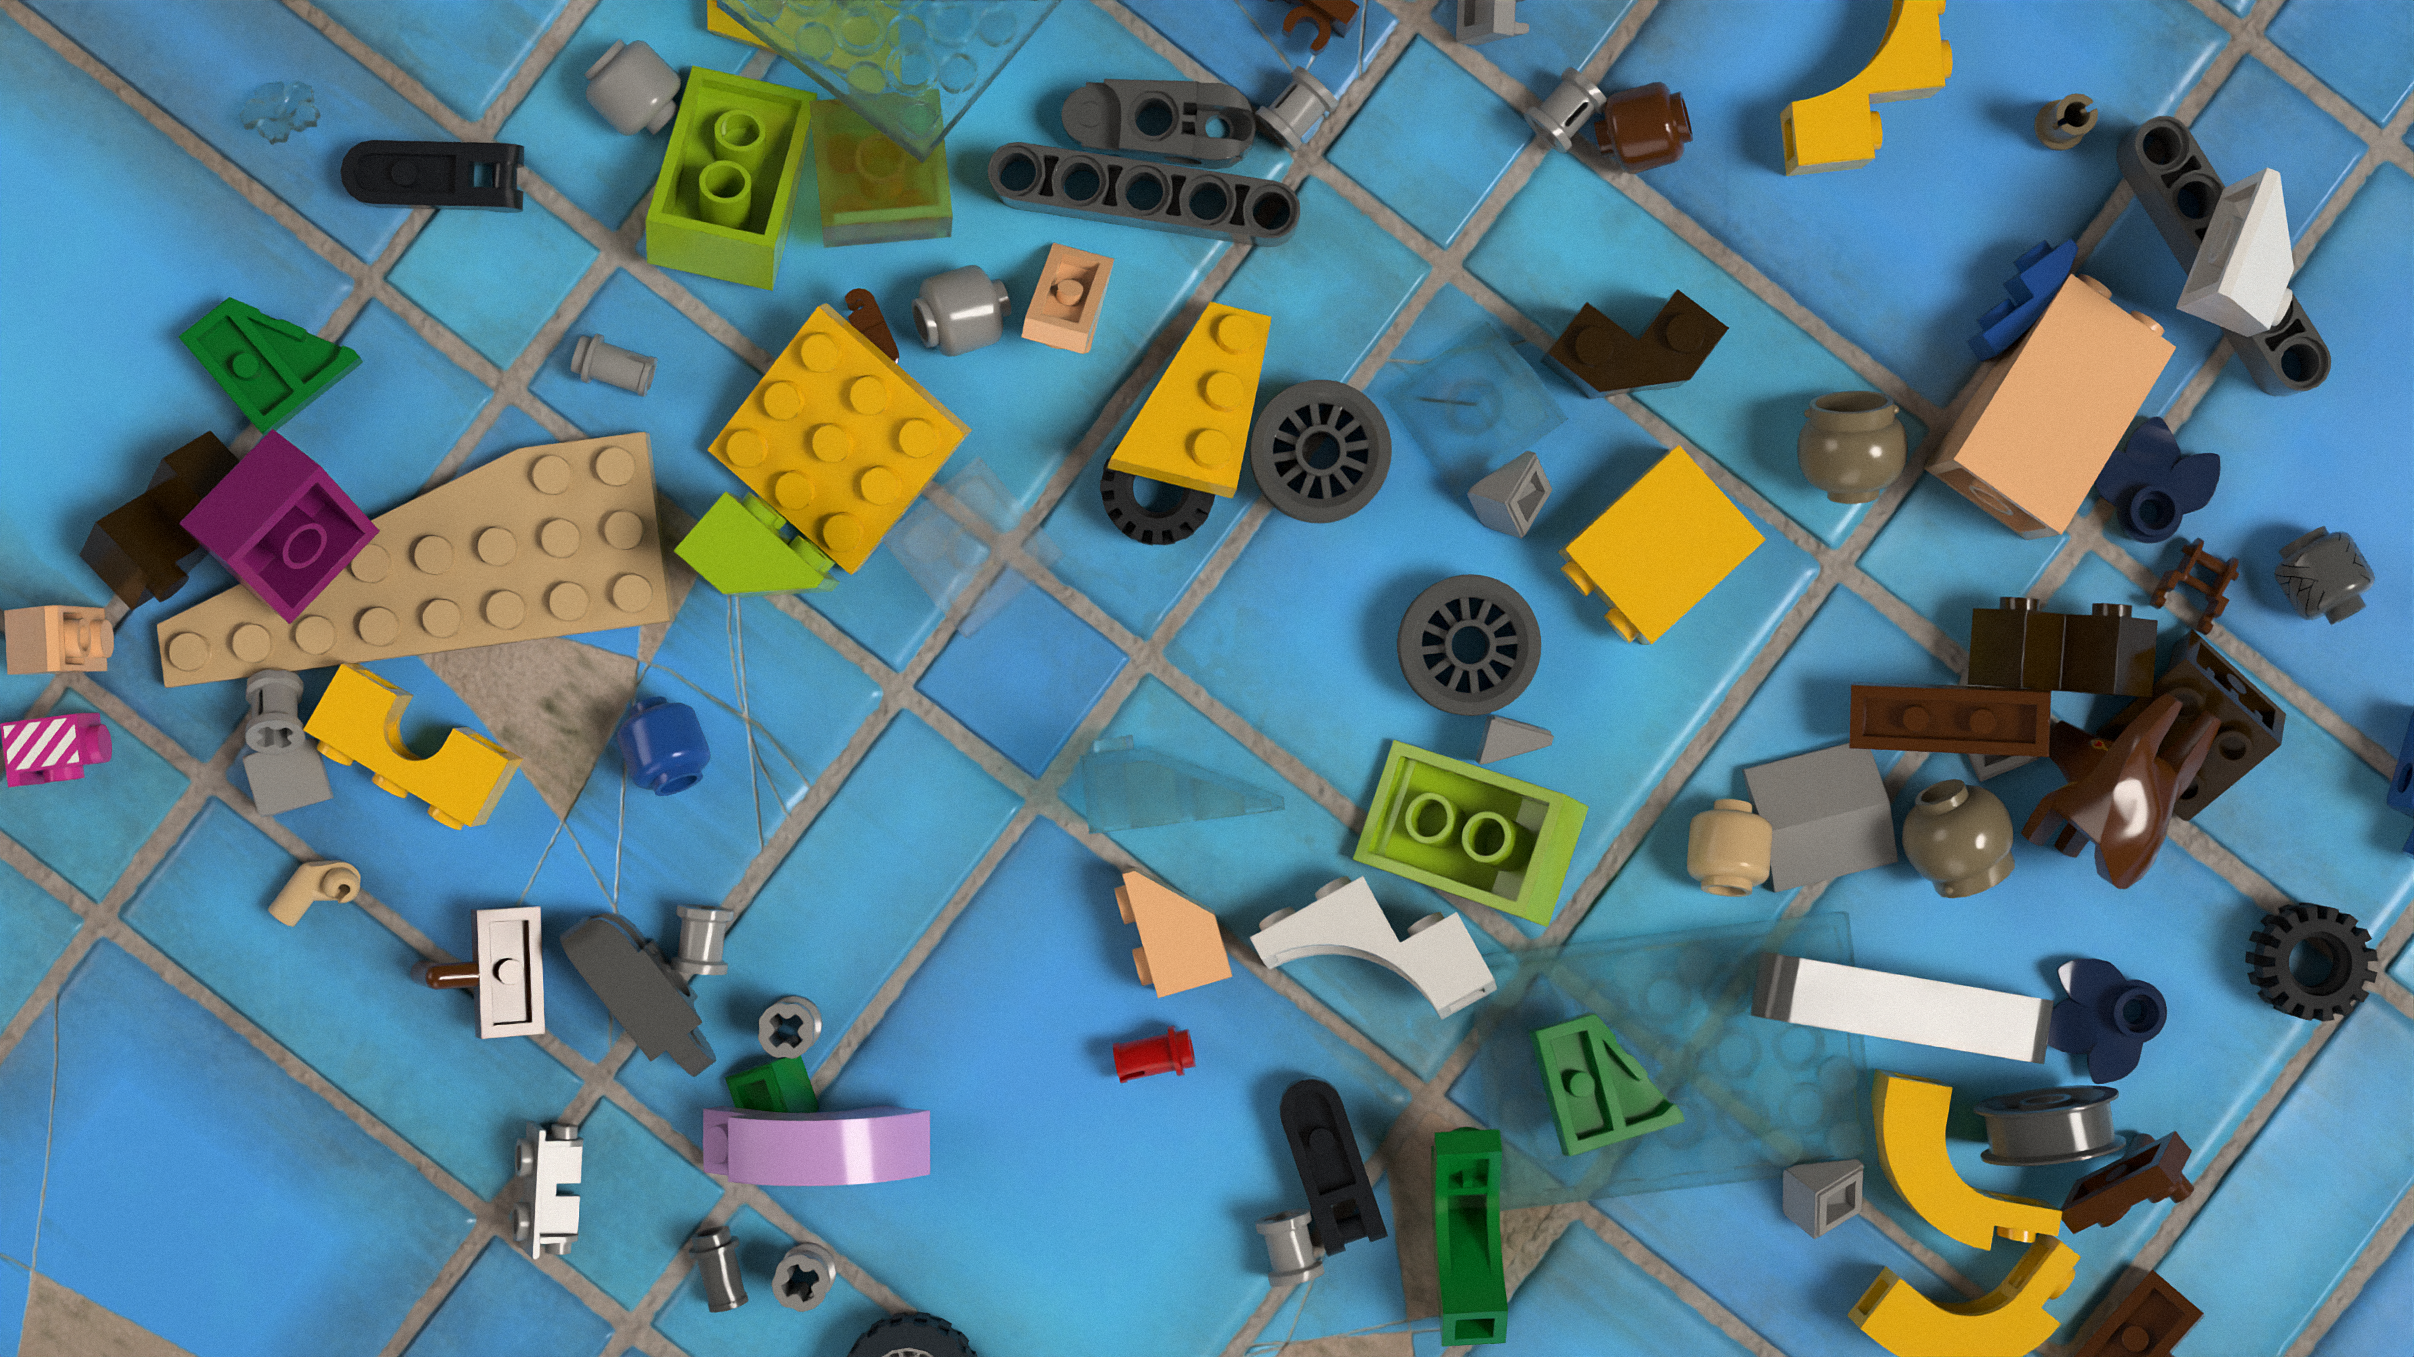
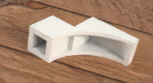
[1250,876,1497,1020]

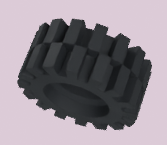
[1100,442,1215,546]
[2245,903,2378,1022]

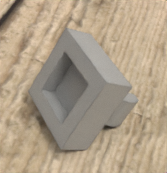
[1456,0,1529,46]

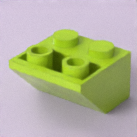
[674,491,840,598]

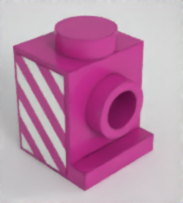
[0,713,112,787]

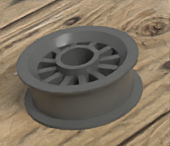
[1250,380,1392,523]
[1397,574,1541,716]
[1973,1085,2126,1166]

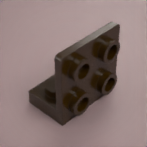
[2096,629,2286,821]

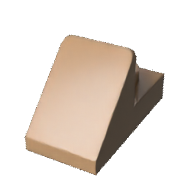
[1021,243,1114,354]

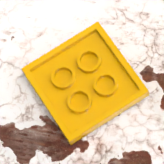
[707,303,972,575]

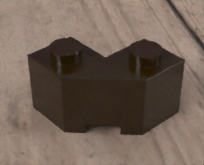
[1540,289,1729,399]
[79,430,240,611]
[1967,597,2158,697]

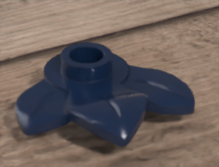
[2094,416,2221,544]
[2047,958,2167,1084]

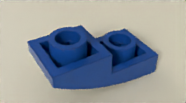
[1966,238,2079,362]

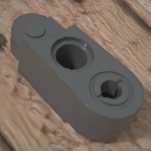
[1061,79,1256,170]
[560,912,716,1077]

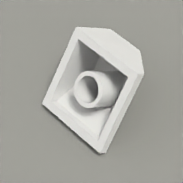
[2176,167,2294,337]

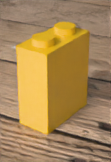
[1558,445,1766,645]

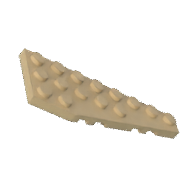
[157,432,674,688]

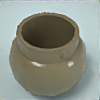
[1797,391,1908,504]
[1902,779,2015,898]

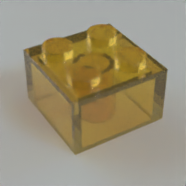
[809,91,953,248]

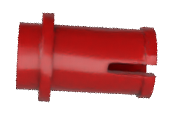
[1113,1026,1196,1084]

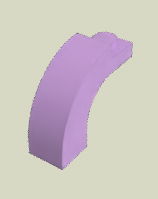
[703,1105,930,1186]

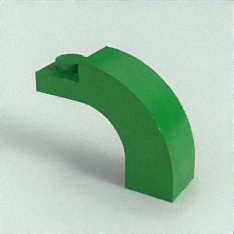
[1431,1127,1508,1347]

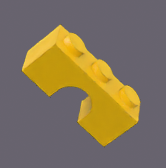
[303,663,523,830]

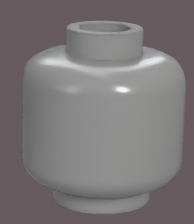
[584,39,681,136]
[911,265,1011,357]

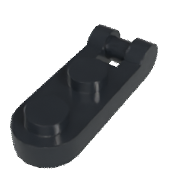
[340,140,524,213]
[1279,1076,1388,1257]

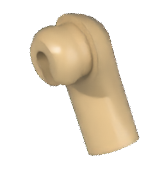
[268,860,361,927]

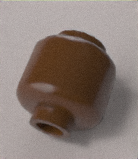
[1594,82,1693,174]

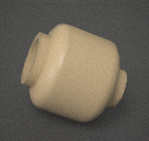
[1687,799,1772,897]

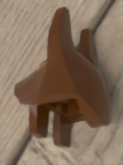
[2021,693,2222,889]

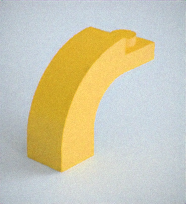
[1869,1069,2062,1251]
[1847,1234,2081,1357]

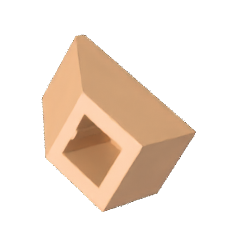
[4,605,114,675]
[1114,867,1232,998]

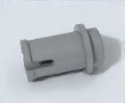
[571,333,658,397]

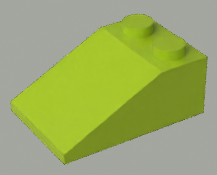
[645,65,817,291]
[1352,740,1589,927]

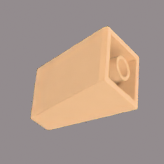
[1924,273,2176,540]

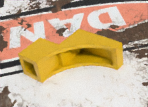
[1780,0,1953,176]

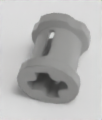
[1255,66,1339,152]
[1524,67,1607,154]
[245,670,305,755]
[670,904,734,975]
[758,995,823,1059]
[1255,1208,1325,1287]
[771,1242,837,1312]

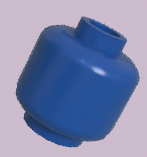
[616,696,711,796]

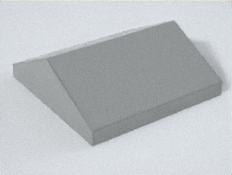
[1742,742,1898,893]

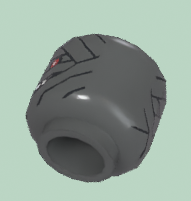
[2274,526,2375,626]

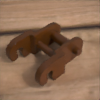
[845,288,899,364]
[2149,538,2239,635]

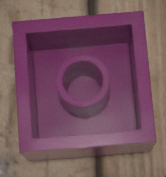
[179,429,380,624]

